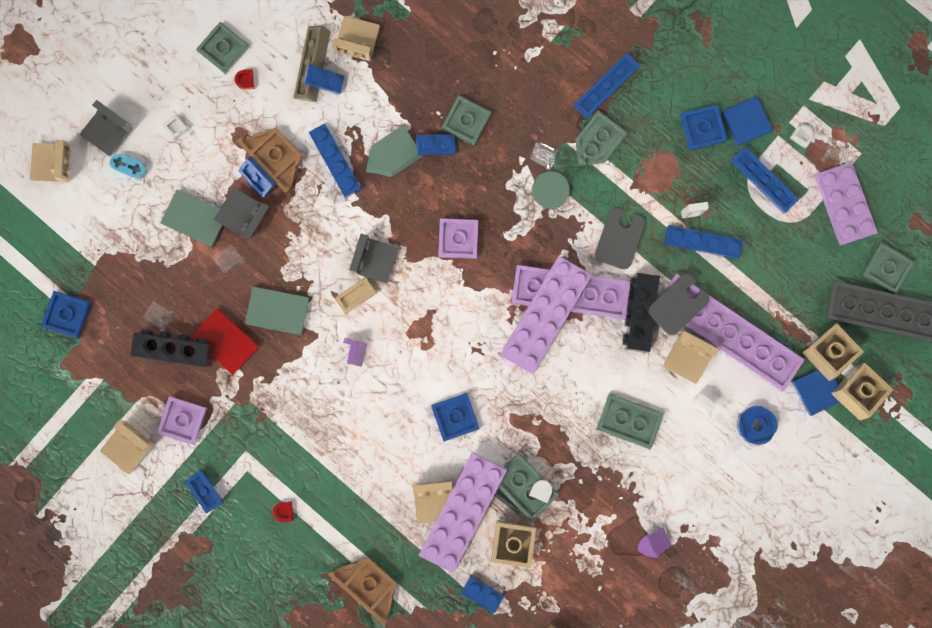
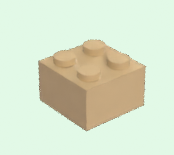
[802,323,864,381]
[831,363,894,420]
[491,520,536,568]

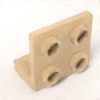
[332,16,380,61]
[30,140,72,183]
[663,331,719,384]
[100,421,155,474]
[413,480,453,523]

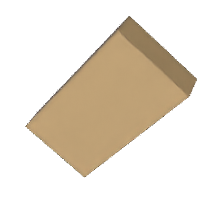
[335,277,377,315]

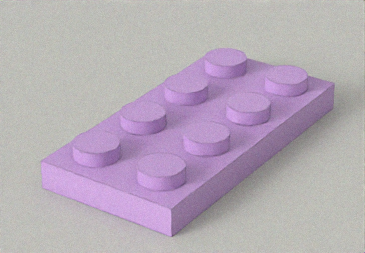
[814,162,878,246]

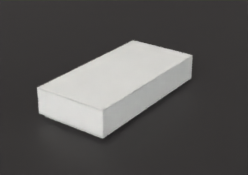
[681,202,709,218]

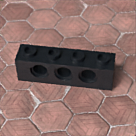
[622,273,660,353]
[130,329,215,367]

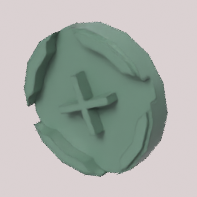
[532,171,569,209]

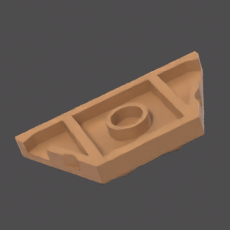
[236,128,303,194]
[328,556,397,625]

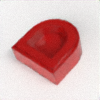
[234,69,255,90]
[273,501,294,522]

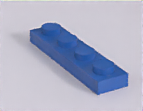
[573,53,640,119]
[308,123,362,199]
[730,147,799,214]
[664,225,743,260]

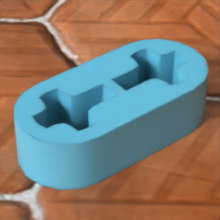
[110,154,147,179]

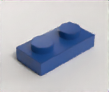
[303,64,345,95]
[416,135,456,155]
[238,156,276,198]
[185,470,224,514]
[461,575,504,613]

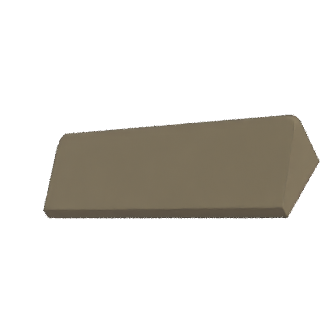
[293,26,330,102]

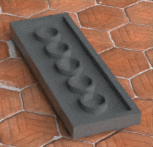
[825,281,932,342]

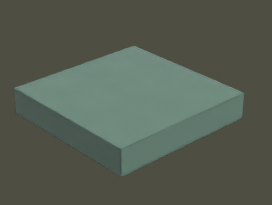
[196,22,250,75]
[441,95,492,146]
[861,242,914,294]

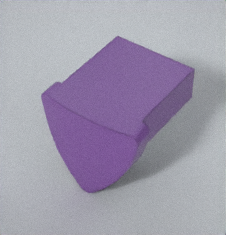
[343,338,367,367]
[638,528,672,558]

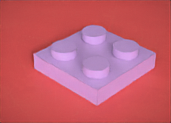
[438,219,478,259]
[157,396,207,445]

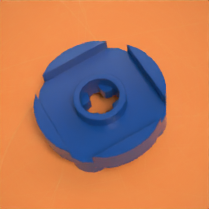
[737,406,778,445]

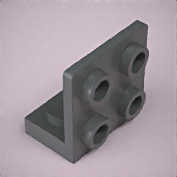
[80,99,133,156]
[214,188,269,240]
[349,233,398,283]

